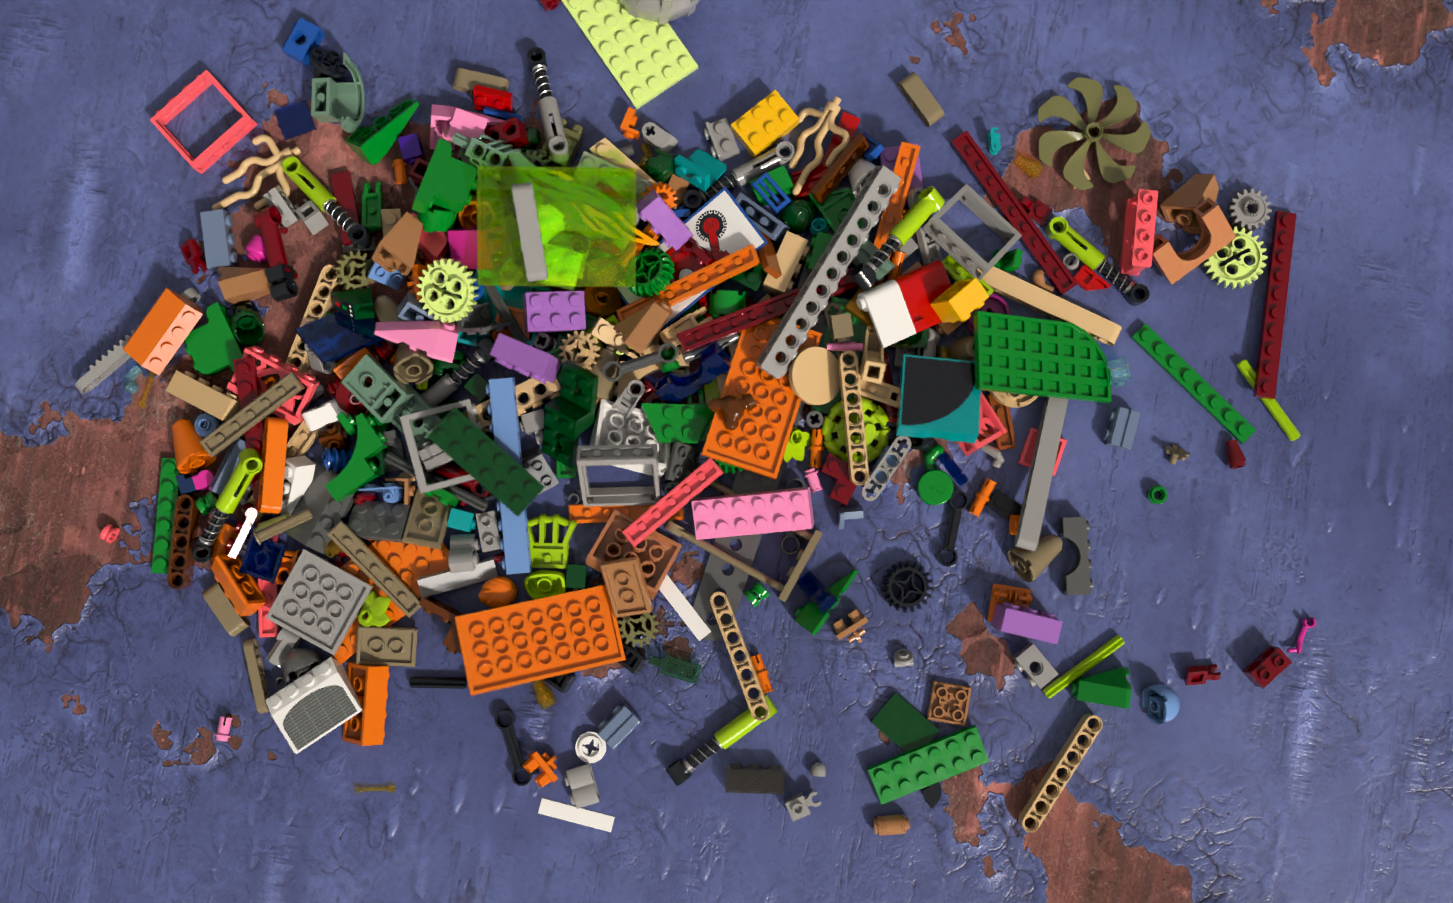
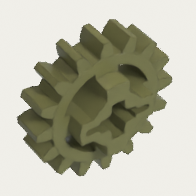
[333,251,374,290]
[618,613,659,647]

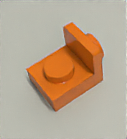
[620,107,640,140]

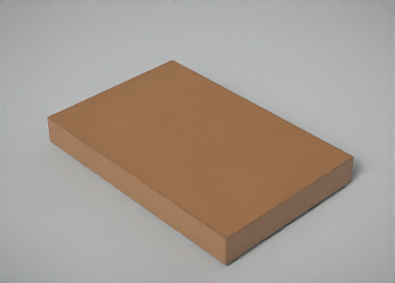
[600,556,653,618]

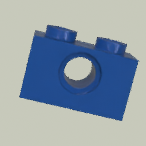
[282,18,325,67]

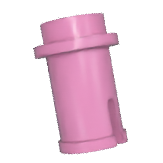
[804,467,823,493]
[214,716,233,741]

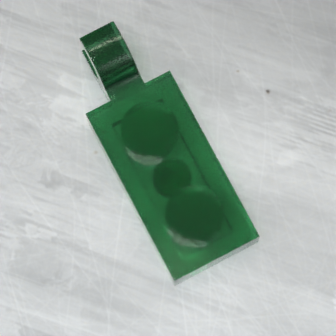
[648,654,702,685]

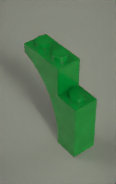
[325,413,388,502]

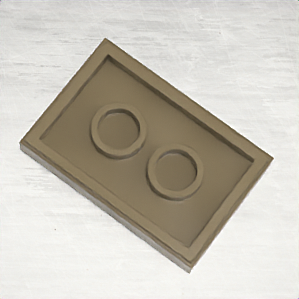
[402,488,453,550]
[356,625,418,667]

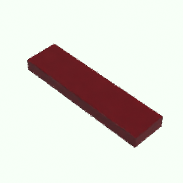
[330,171,362,246]

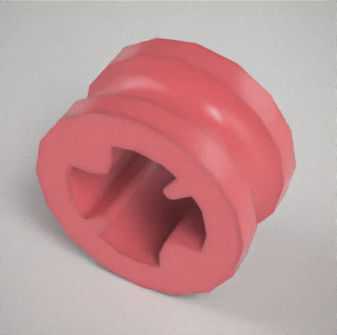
[100,524,120,543]

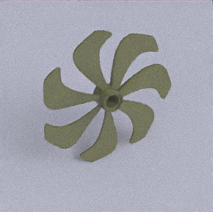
[1038,77,1151,190]

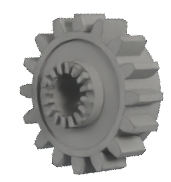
[1227,188,1272,231]

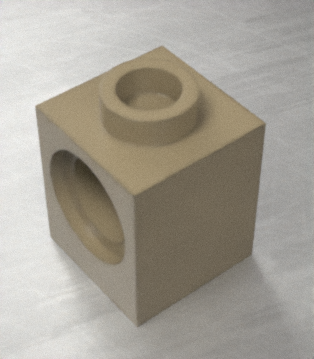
[830,313,854,342]

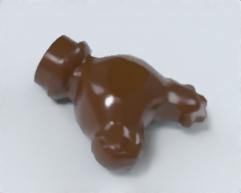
[708,393,757,431]

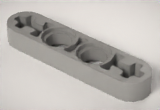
[861,436,911,501]

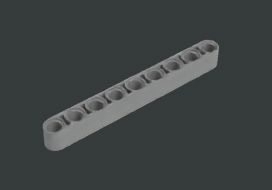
[1014,397,1068,551]

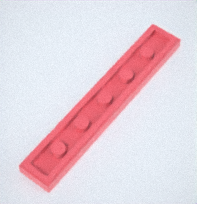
[622,458,724,547]
[256,522,280,638]

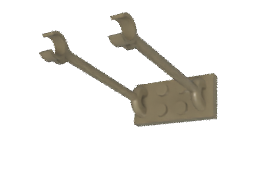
[664,480,823,602]

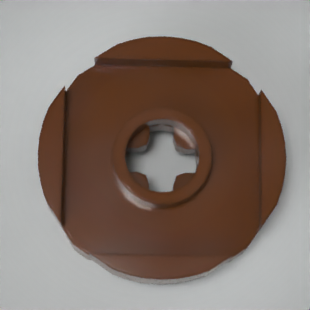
[584,281,621,319]

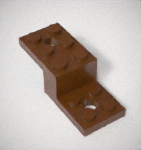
[419,596,466,654]

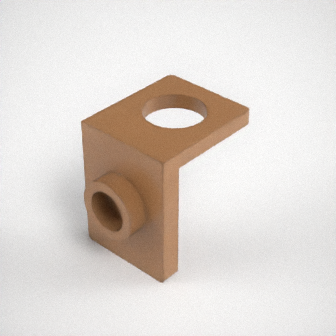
[668,174,690,209]
[385,477,415,505]

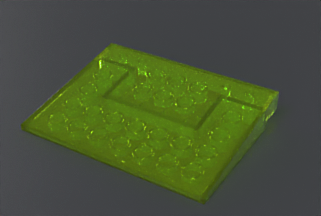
[477,166,636,287]

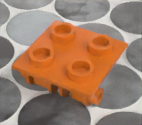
[987,583,1032,622]

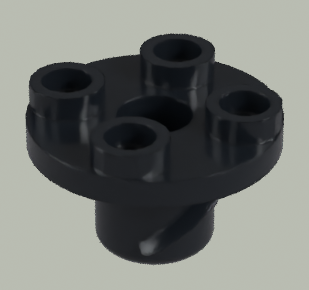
[309,48,348,79]

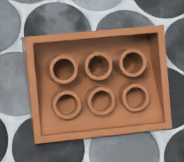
[585,509,682,600]

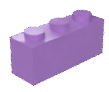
[636,189,694,251]

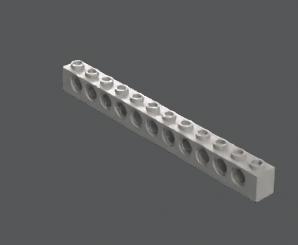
[754,165,901,379]

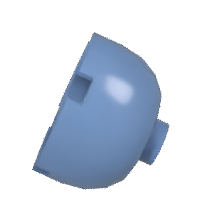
[1141,684,1180,724]

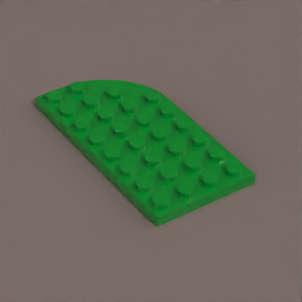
[973,311,1112,403]

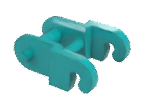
[987,127,1001,155]

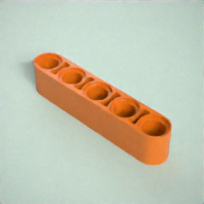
[258,417,288,514]

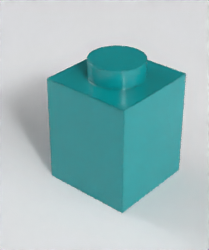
[446,508,477,532]

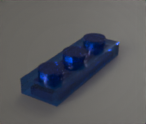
[796,571,838,613]

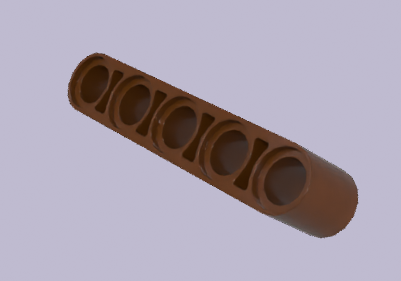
[167,494,200,589]

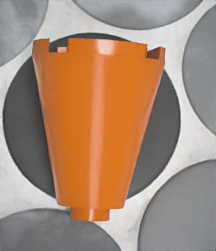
[172,419,216,474]

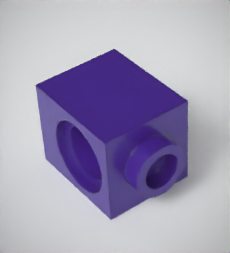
[398,133,426,165]

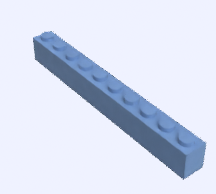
[486,377,532,574]

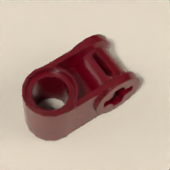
[632,379,666,404]

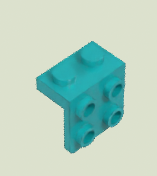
[674,149,727,192]

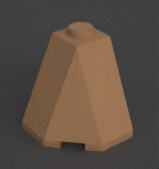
[1160,174,1219,234]
[371,212,423,276]
[218,266,273,304]
[613,300,674,354]

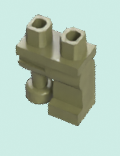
[538,118,583,174]

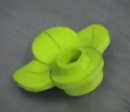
[783,427,811,462]
[358,591,391,627]

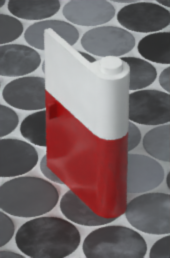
[856,260,951,348]

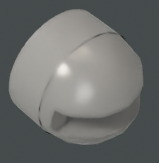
[1063,253,1079,270]
[810,762,826,777]

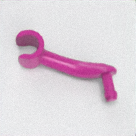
[1287,617,1316,654]

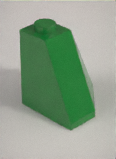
[1070,666,1132,709]

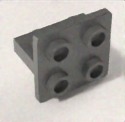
[661,441,701,483]

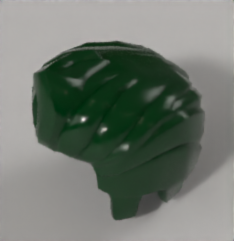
[642,149,678,183]
[780,199,816,234]
[231,305,265,346]
[432,348,468,378]

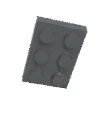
[348,500,411,543]

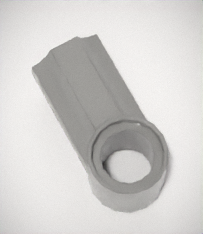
[266,628,303,667]

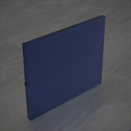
[295,311,385,365]

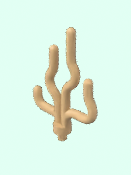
[788,96,850,195]
[212,134,302,210]

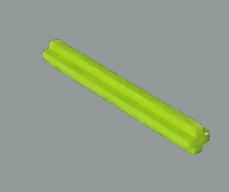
[1237,359,1301,441]
[1043,635,1125,698]

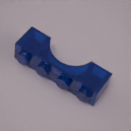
[655,342,731,404]

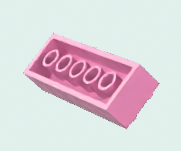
[691,487,814,540]

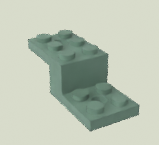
[341,354,444,449]

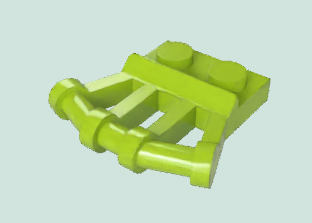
[527,513,577,569]

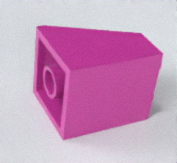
[447,224,511,269]

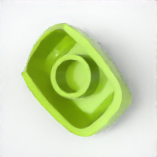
[524,570,566,599]

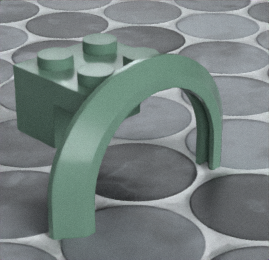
[311,52,365,133]

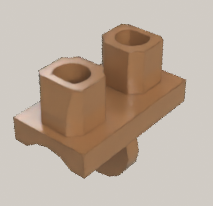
[833,609,869,643]

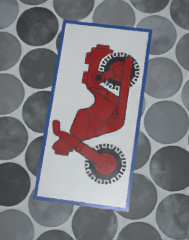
[611,187,768,332]

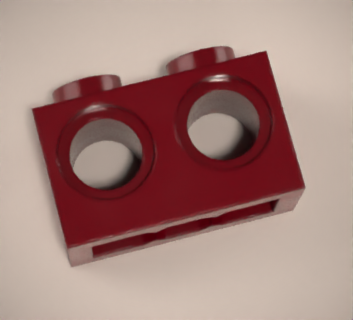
[484,117,529,159]
[1242,646,1292,688]

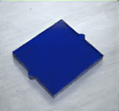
[275,100,317,140]

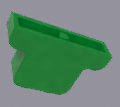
[412,138,479,213]
[185,302,245,376]

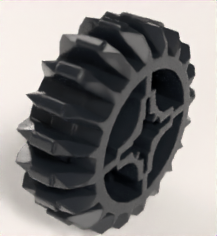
[880,560,933,613]

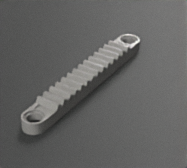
[75,288,201,394]

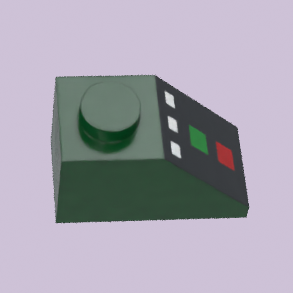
[331,288,375,320]

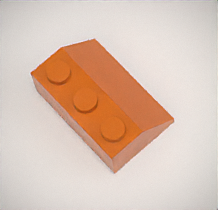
[211,555,268,616]

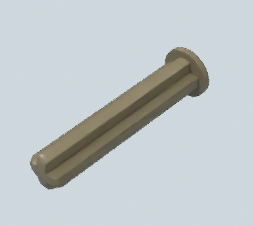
[253,508,313,545]

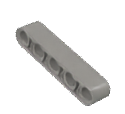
[512,182,548,282]

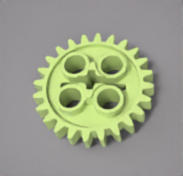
[1202,226,1268,289]
[417,258,479,323]

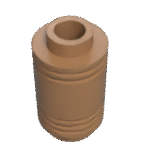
[873,814,910,836]

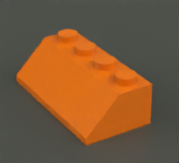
[123,287,203,375]
[342,662,390,746]

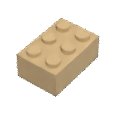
[762,231,810,296]

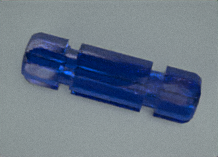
[938,451,968,486]

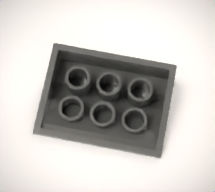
[284,460,363,554]

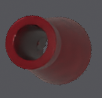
[1225,440,1246,469]

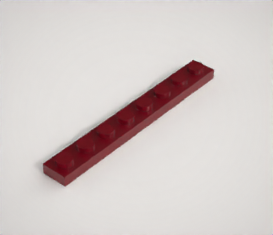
[233,357,265,514]

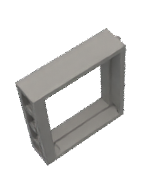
[922,184,1022,281]
[400,399,483,494]
[577,444,661,506]

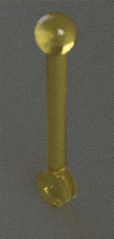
[137,371,157,408]
[355,784,396,794]

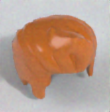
[478,576,518,609]

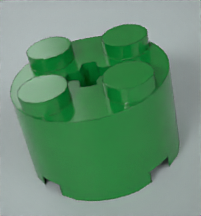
[416,204,457,233]
[708,290,747,318]

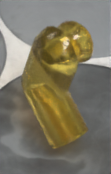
[636,143,653,169]

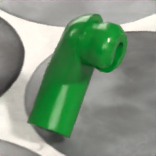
[924,444,944,471]

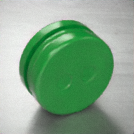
[916,470,954,505]

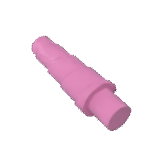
[827,342,863,352]

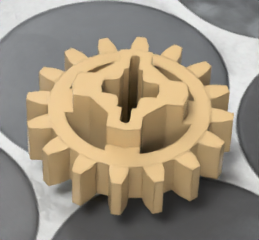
[559,330,601,370]

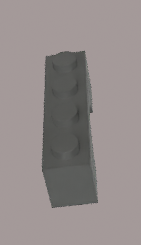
[1058,517,1093,595]

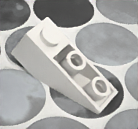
[280,456,316,515]

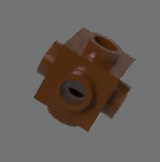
[318,422,350,452]

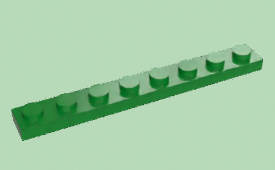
[1130,323,1256,444]

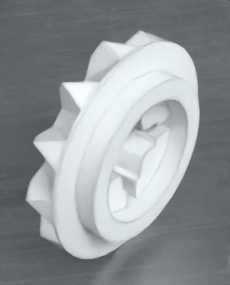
[575,732,606,763]

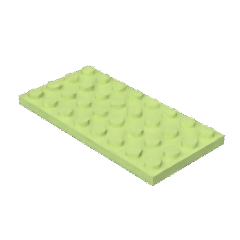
[561,0,698,110]

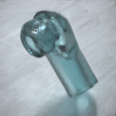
[124,365,143,394]

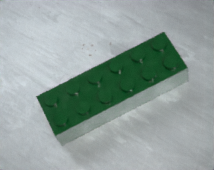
[427,407,545,516]

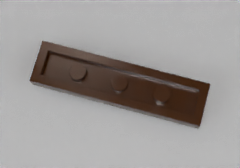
[810,133,870,205]

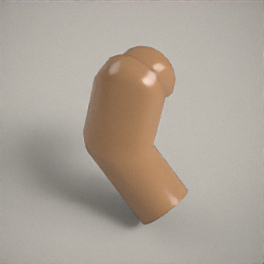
[1032,269,1054,293]

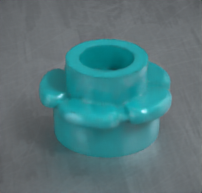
[810,218,829,236]

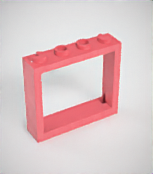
[150,69,258,174]

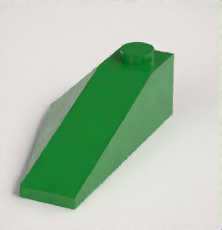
[344,98,419,165]
[794,569,859,636]

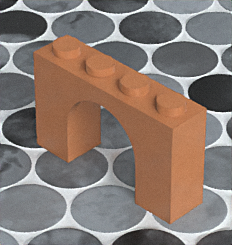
[1152,198,1236,285]

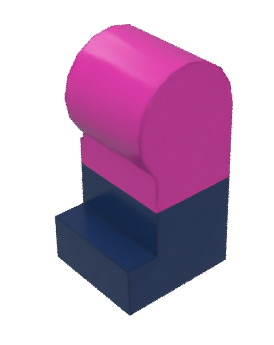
[176,470,216,495]

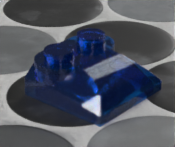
[239,534,287,583]

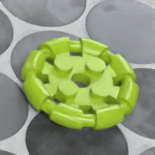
[822,397,891,463]

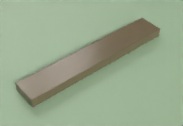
[200,372,305,457]
[327,520,421,618]

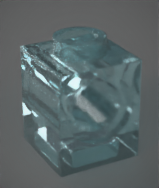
[1106,357,1132,388]

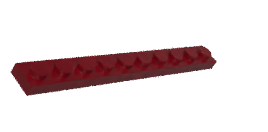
[951,131,1078,295]
[1253,211,1297,400]
[677,267,859,353]

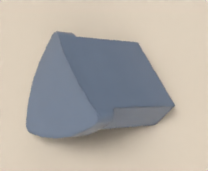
[837,505,864,530]

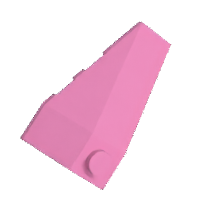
[429,104,506,150]
[374,320,458,363]

